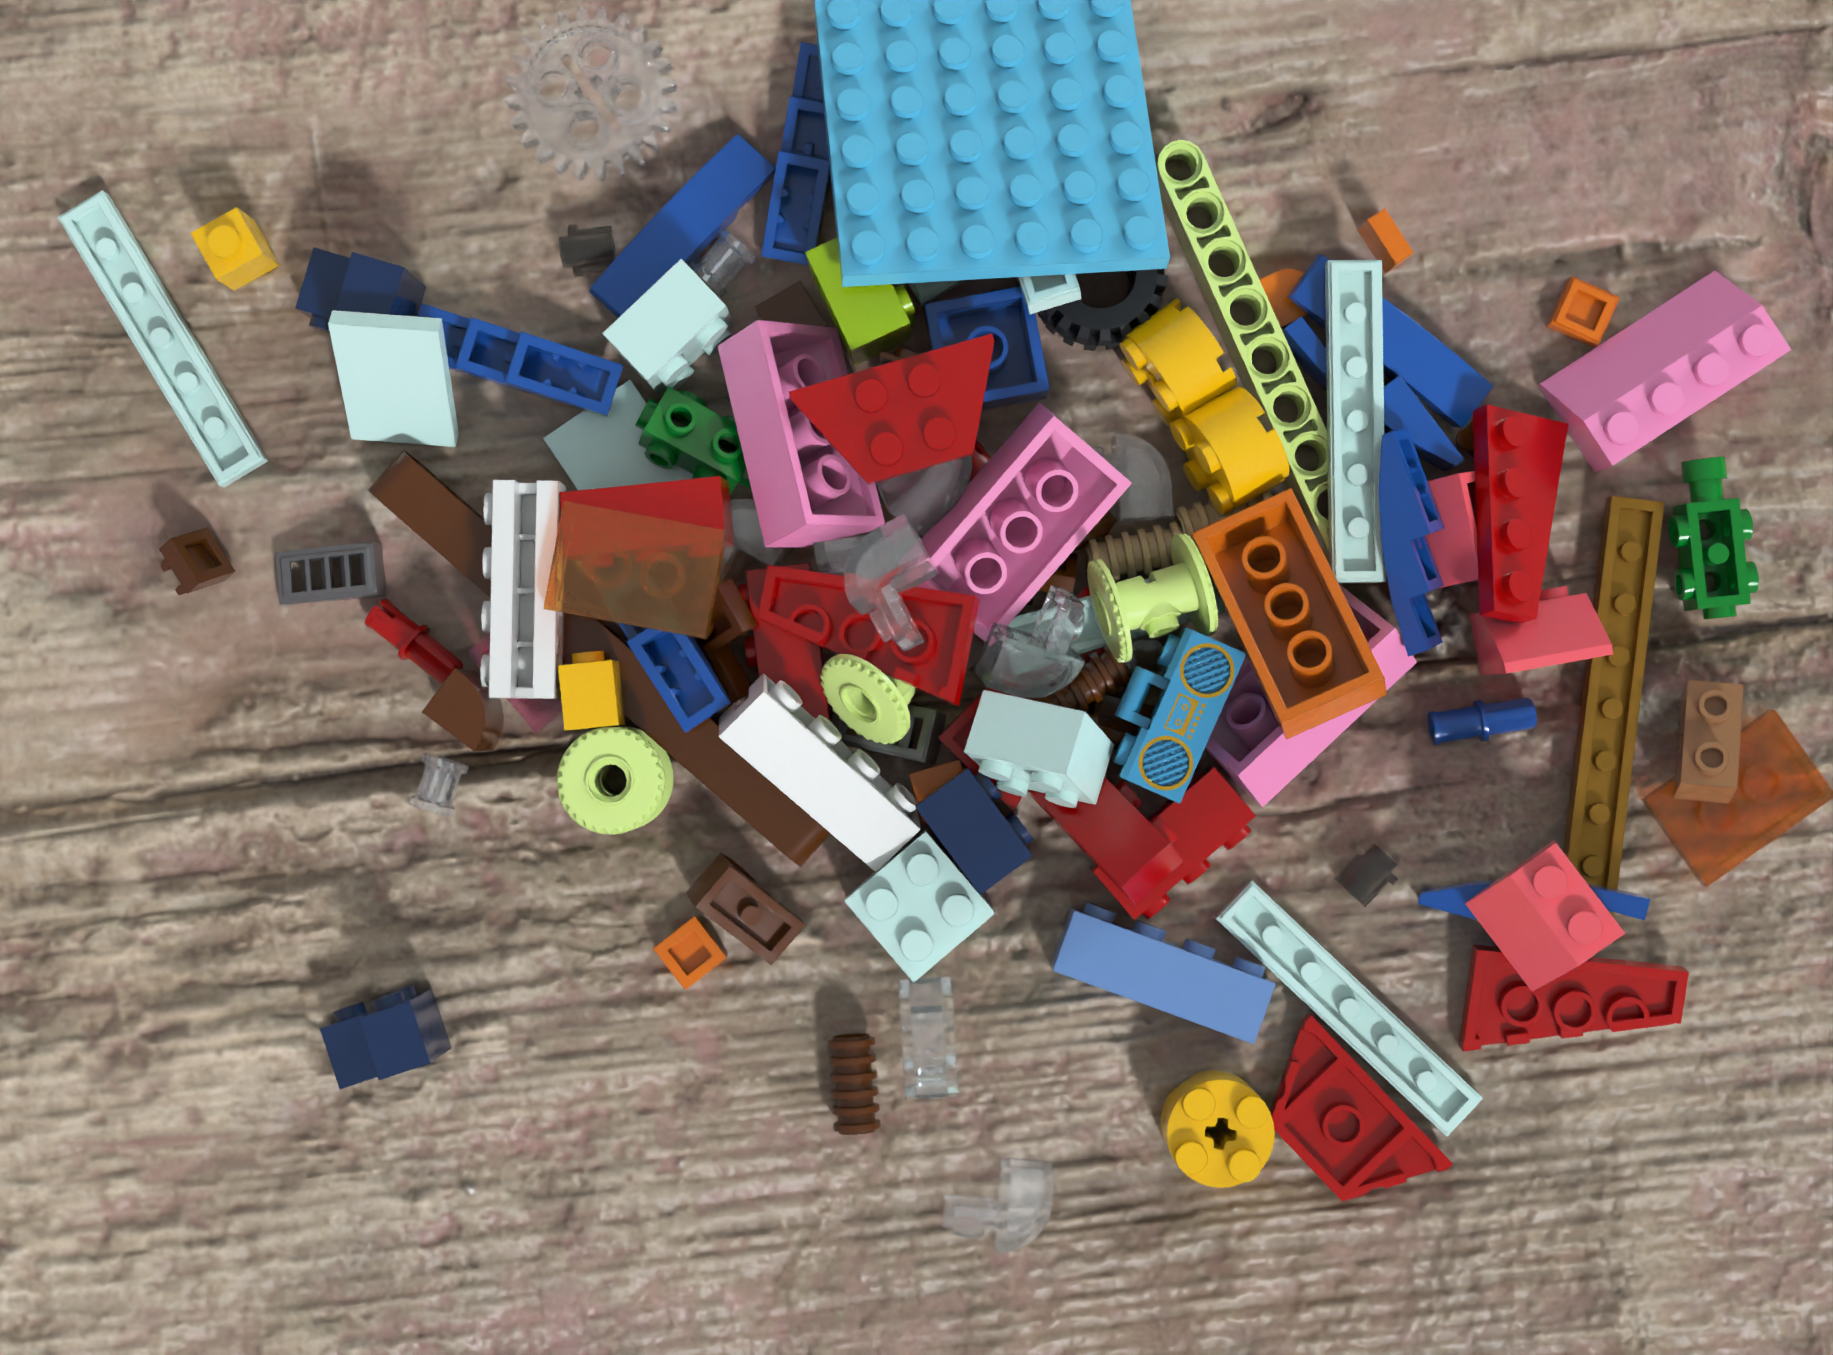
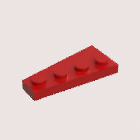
[757,565,980,707]

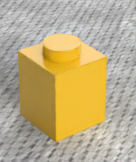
[190,207,280,291]
[558,651,625,731]

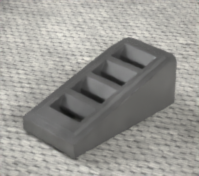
[275,542,386,605]
[831,705,946,765]

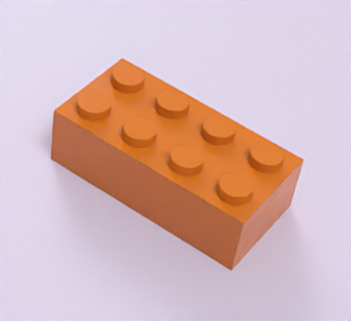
[1192,488,1387,740]

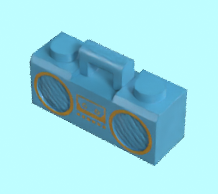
[1113,627,1247,804]

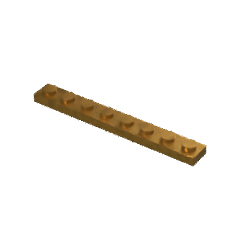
[1563,496,1665,917]

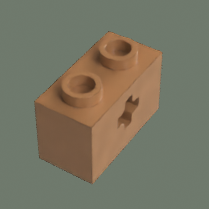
[1673,680,1744,804]

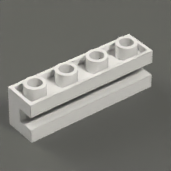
[480,480,566,699]
[719,673,921,872]

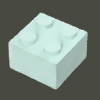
[602,259,734,395]
[964,690,1114,808]
[844,828,995,983]

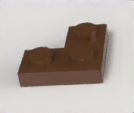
[679,578,758,717]

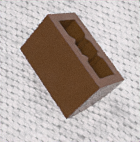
[422,668,504,751]

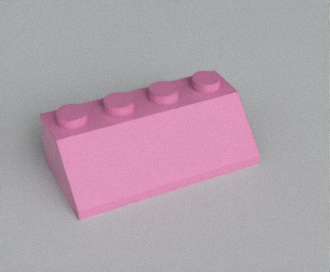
[1537,271,1791,473]
[718,320,886,548]
[900,402,1132,646]
[1204,583,1417,807]

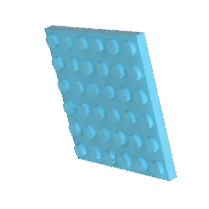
[814,0,1170,287]

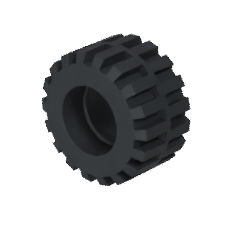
[1037,269,1168,351]

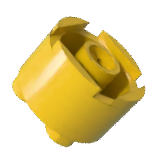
[1119,298,1237,426]
[1169,386,1290,515]
[1160,1070,1275,1188]

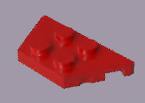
[789,334,994,485]
[1270,1013,1453,1202]

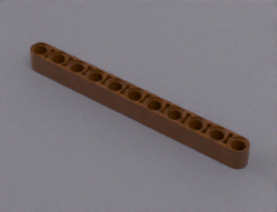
[368,450,831,867]

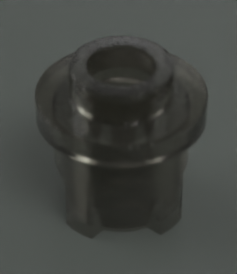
[559,224,617,278]
[1334,844,1398,907]

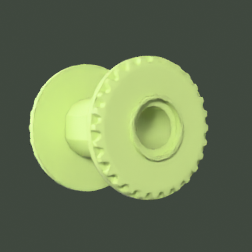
[1087,533,1218,663]
[820,654,915,744]
[557,726,674,835]

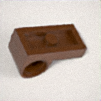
[686,852,806,965]

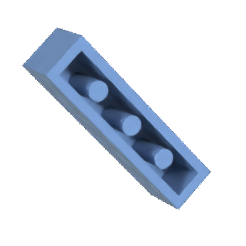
[1050,902,1276,1044]

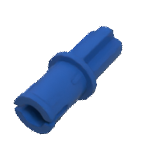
[1427,698,1537,745]

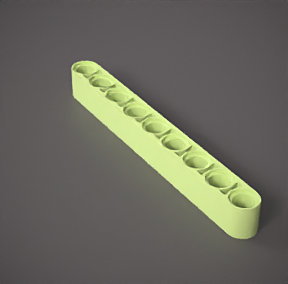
[1156,140,1329,563]

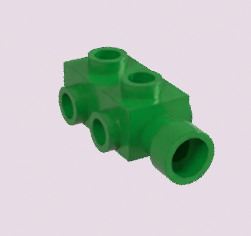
[635,387,751,495]
[1668,457,1759,620]

